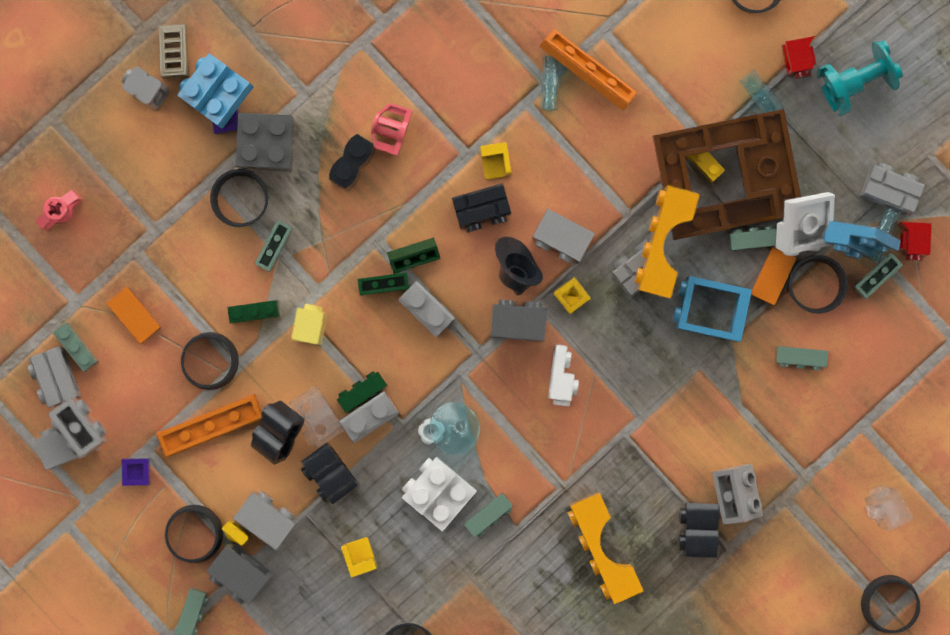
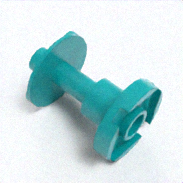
[817,40,903,117]

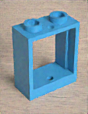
[673,276,752,342]

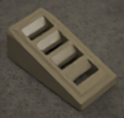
[159,24,190,79]

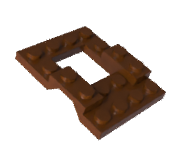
[652,109,801,240]

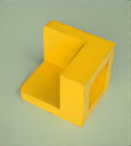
[480,142,512,180]
[341,537,378,578]

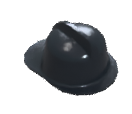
[495,236,543,296]

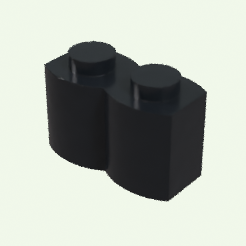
[329,134,375,192]
[251,400,304,465]
[301,442,360,504]
[679,502,719,558]

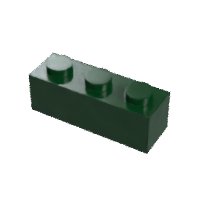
[387,237,441,274]
[357,272,409,296]
[227,300,280,324]
[336,371,387,413]

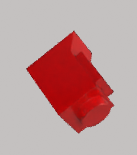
[782,36,816,79]
[897,222,932,261]

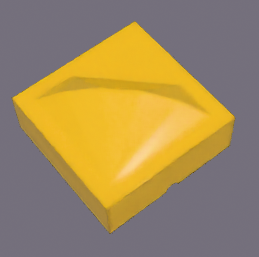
[554,276,591,314]
[222,520,251,546]

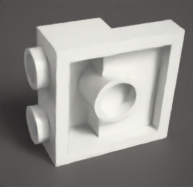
[776,192,835,256]
[548,345,579,406]
[402,457,477,532]

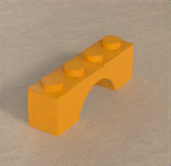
[634,186,700,299]
[567,492,643,604]

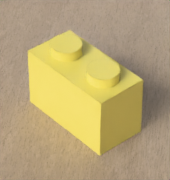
[291,304,328,345]

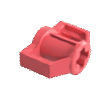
[371,103,413,156]
[35,190,83,231]

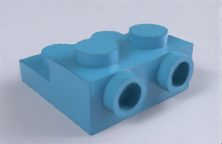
[177,53,254,129]
[824,221,901,260]

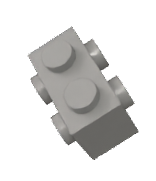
[48,398,108,458]
[712,464,763,524]

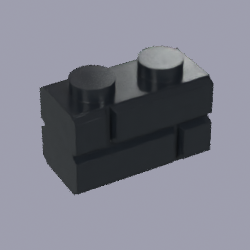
[452,183,512,233]

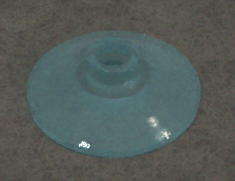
[430,402,480,455]

